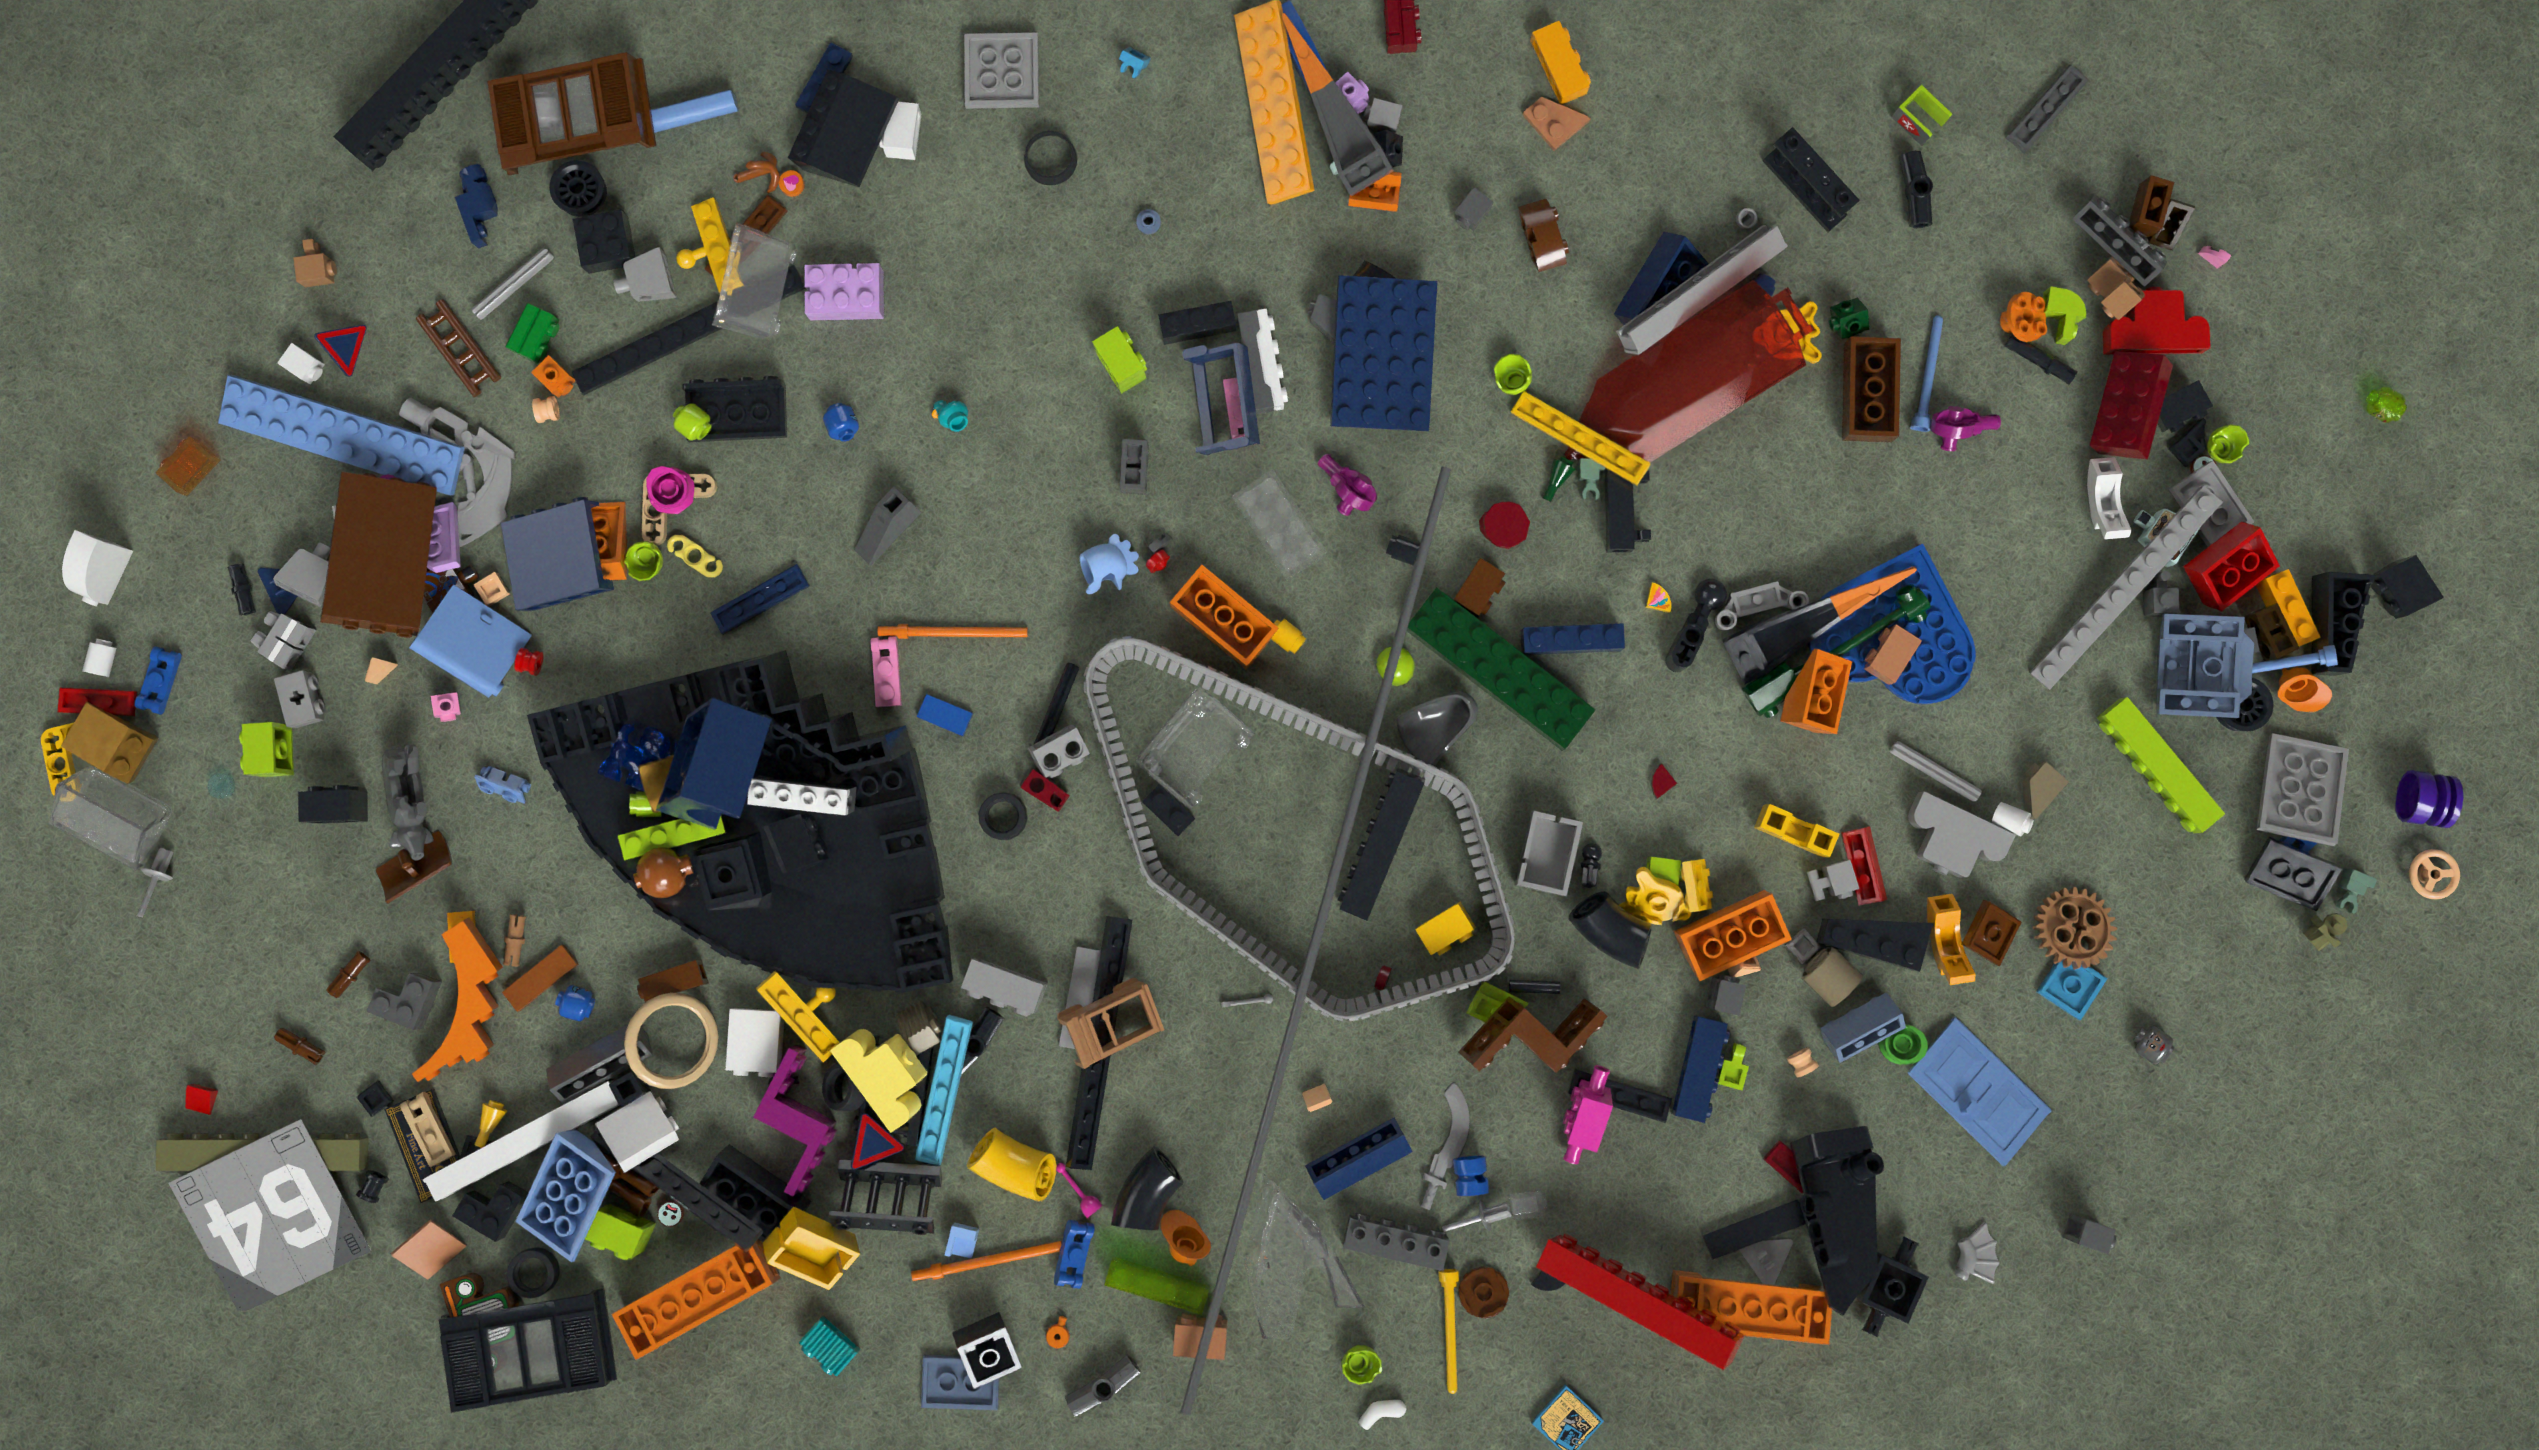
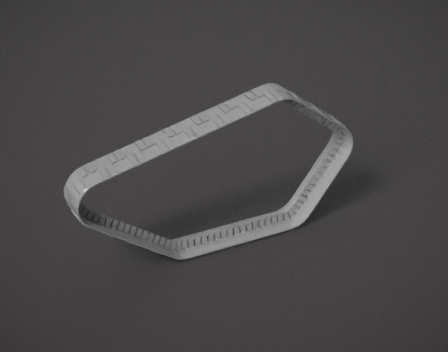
[1084,636,1515,1021]

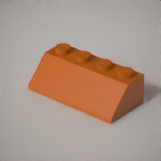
[1170,565,1279,670]
[1673,890,1792,981]

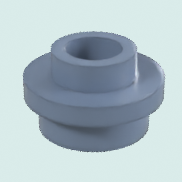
[1136,209,1161,234]

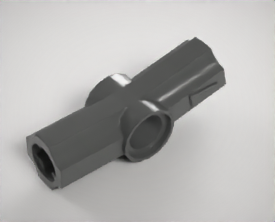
[1065,1354,1141,1416]

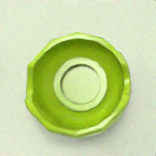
[1494,354,1532,395]
[2207,424,2249,464]
[624,541,663,581]
[1376,646,1415,686]
[1341,1345,1382,1385]

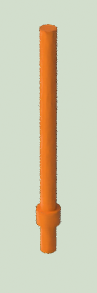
[877,624,1028,639]
[911,1241,1062,1281]

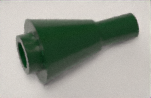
[1542,456,1576,502]

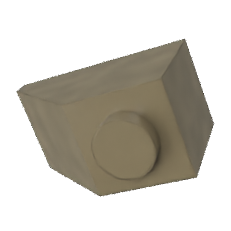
[2022,762,2069,819]

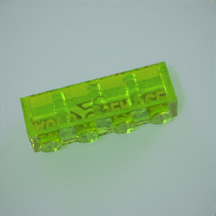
[1104,1256,1210,1315]

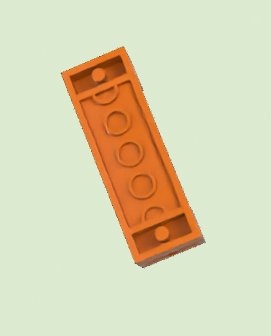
[612,1239,781,1360]
[1670,1270,1832,1345]

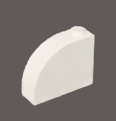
[62,530,133,606]

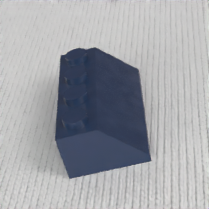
[1614,232,1709,346]

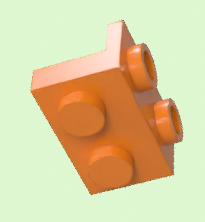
[1348,172,1402,212]

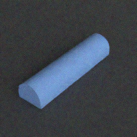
[651,90,739,133]

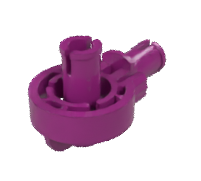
[1930,406,2001,451]
[1318,453,1377,516]

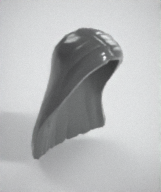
[1397,691,1478,766]

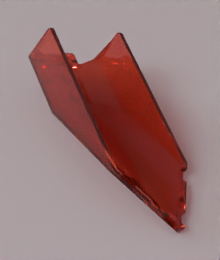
[1564,280,1815,463]

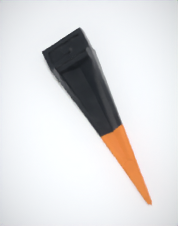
[1722,567,1917,685]

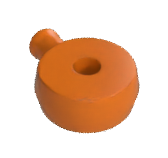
[1046,1316,1070,1348]

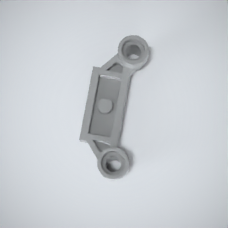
[1715,581,1809,631]

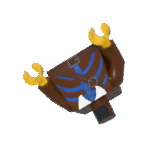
[423,565,479,619]

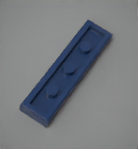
[710,564,810,635]

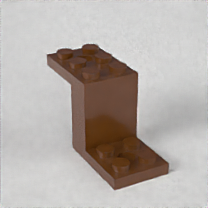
[1458,996,1608,1073]

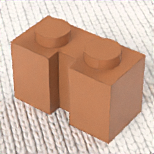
[1864,624,1922,685]

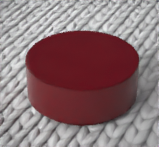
[1374,965,1392,991]

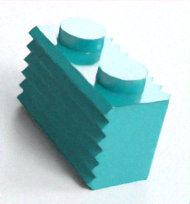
[799,1316,861,1376]

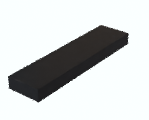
[1568,1069,1672,1123]
[1702,1200,1806,1260]

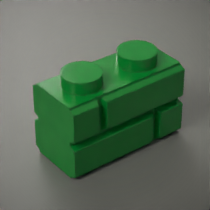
[505,303,560,364]

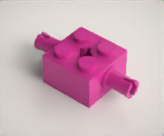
[1563,1065,1613,1164]

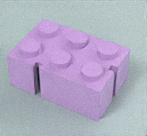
[805,263,884,320]

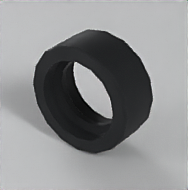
[978,792,1028,840]
[822,1062,865,1111]
[506,1247,560,1299]

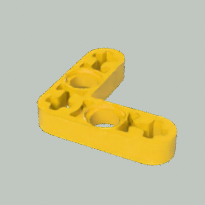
[41,723,78,799]

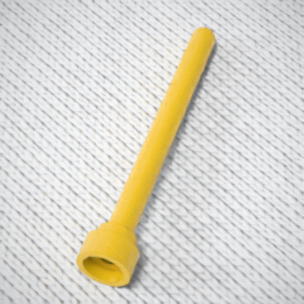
[1438,1269,1459,1394]

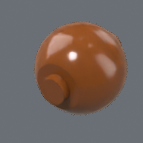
[633,847,694,898]

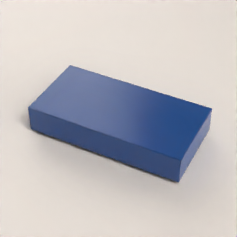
[917,694,973,736]

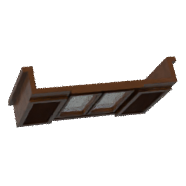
[487,52,656,175]

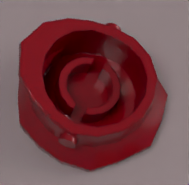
[1479,502,1530,549]

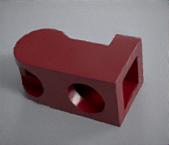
[1020,769,1070,812]

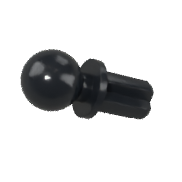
[1581,843,1602,888]

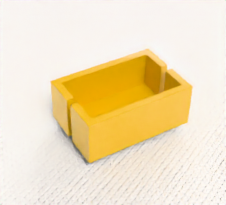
[763,1207,860,1290]

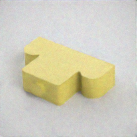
[830,1029,927,1133]

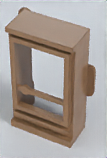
[1057,978,1164,1069]

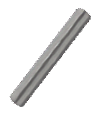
[472,248,554,319]
[1890,741,1982,801]

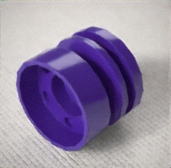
[2395,770,2464,828]

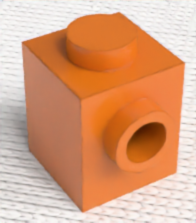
[531,355,575,398]

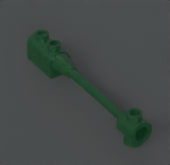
[1741,584,1931,718]

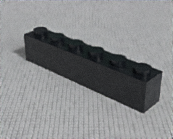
[1337,767,1425,921]

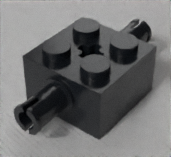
[1856,1236,1929,1337]

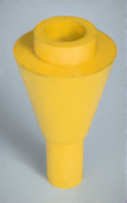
[475,1100,507,1148]

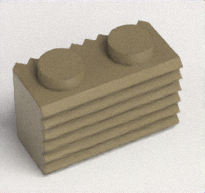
[896,1000,941,1056]

